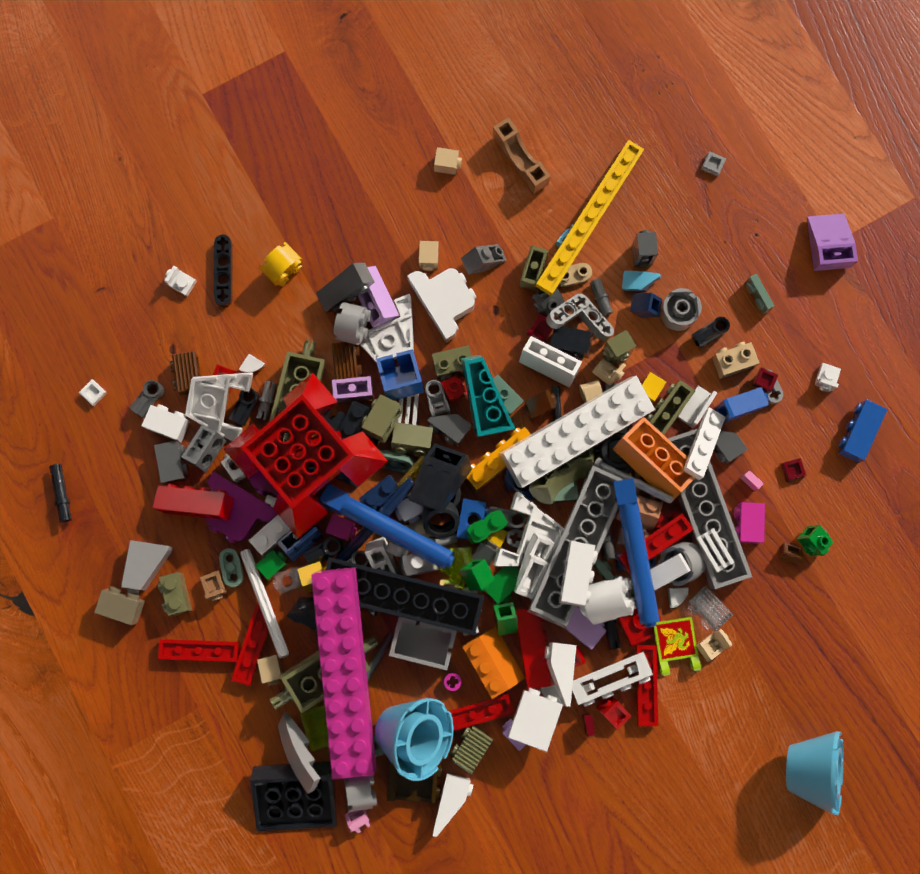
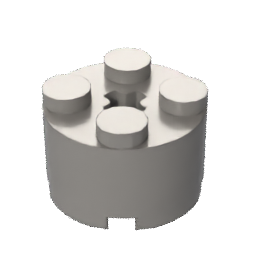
[660,288,702,331]
[334,302,371,345]
[658,542,706,586]
[344,776,377,813]

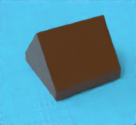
[779,543,803,565]

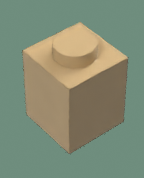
[434,147,462,175]
[419,241,439,271]
[257,655,283,686]

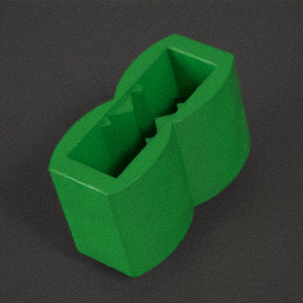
[464,510,508,544]

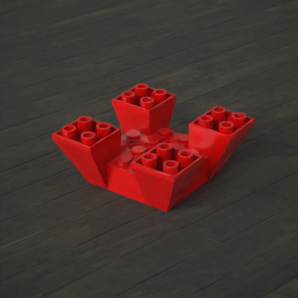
[224,373,389,539]

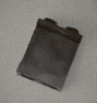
[387,761,442,804]

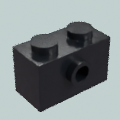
[550,326,593,360]

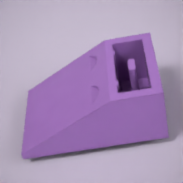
[807,214,858,271]

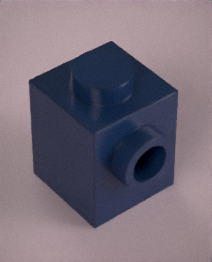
[630,293,663,318]

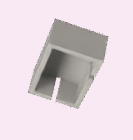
[389,617,457,670]

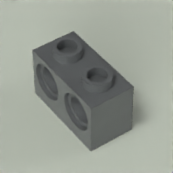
[181,424,226,473]

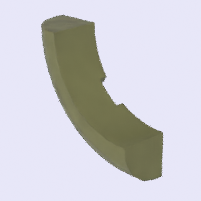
[529,446,596,504]

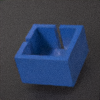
[376,349,424,400]

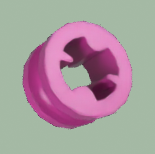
[444,673,462,691]

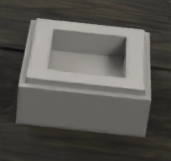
[701,151,726,177]

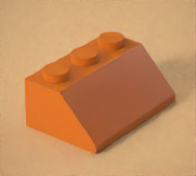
[462,627,525,699]

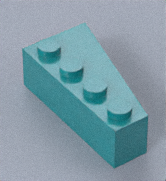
[461,355,516,437]

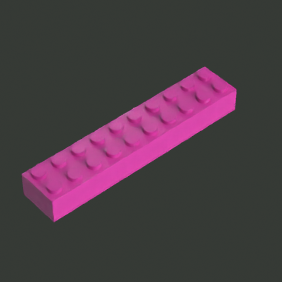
[311,567,377,779]

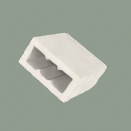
[508,688,563,752]

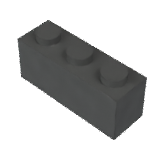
[316,263,375,313]

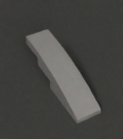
[278,712,320,794]

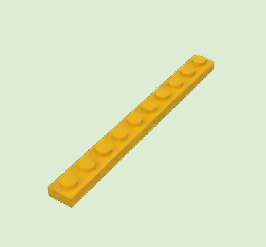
[535,140,644,296]

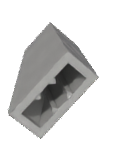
[121,540,173,594]

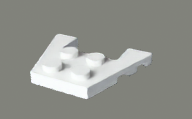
[360,293,414,363]
[185,373,253,441]
[493,492,564,566]

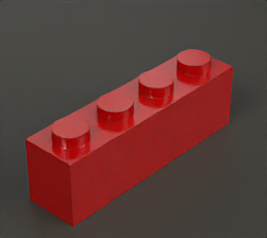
[152,484,234,521]
[515,608,553,690]

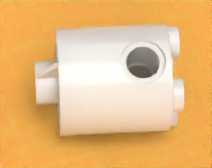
[580,576,637,625]

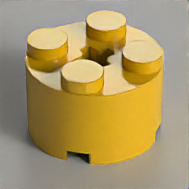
[259,242,303,287]

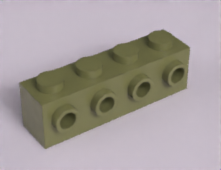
[647,380,695,435]

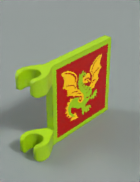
[653,617,701,676]

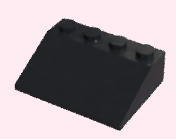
[250,761,337,832]

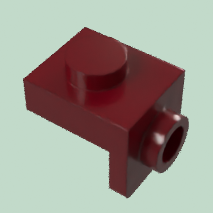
[526,313,553,342]

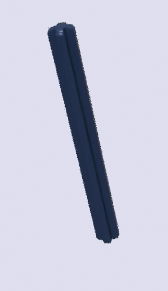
[335,478,415,562]

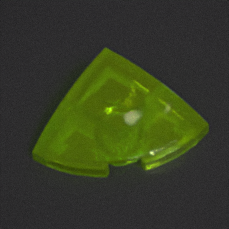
[439,547,472,588]

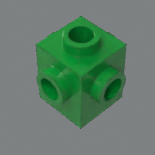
[797,525,834,556]

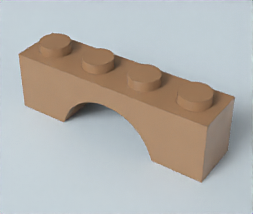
[493,117,551,194]

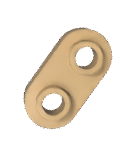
[559,263,592,287]

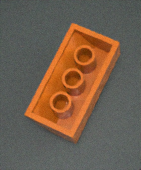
[613,417,695,500]

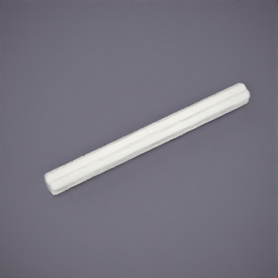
[240,549,289,658]

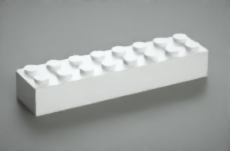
[499,376,655,488]

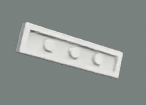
[683,407,725,480]

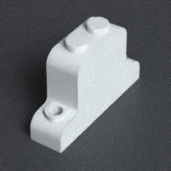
[407,268,477,343]

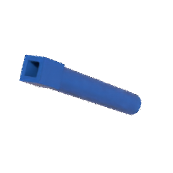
[614,478,660,627]
[319,484,455,569]

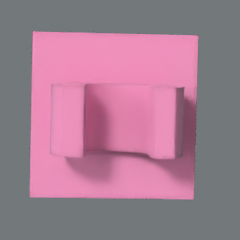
[345,810,370,833]

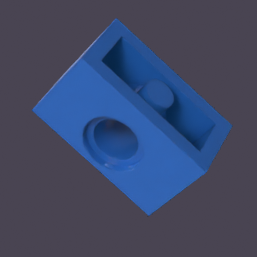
[457,499,489,540]

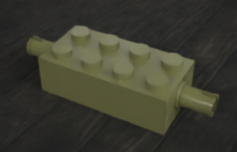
[269,340,325,442]
[269,635,379,713]

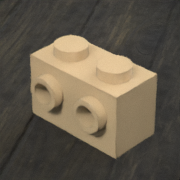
[712,342,759,379]

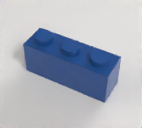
[838,399,888,463]

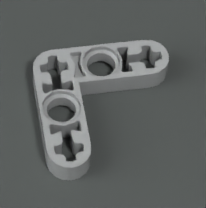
[546,294,614,341]

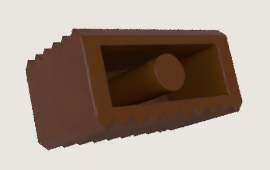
[332,342,362,380]
[170,351,201,395]

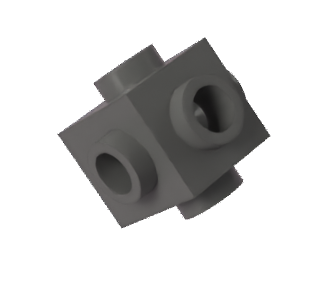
[531,288,565,316]

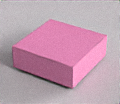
[741,471,763,491]

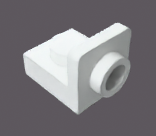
[164,266,197,297]
[814,363,841,392]

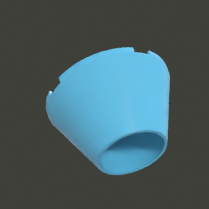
[375,698,453,781]
[786,731,844,816]

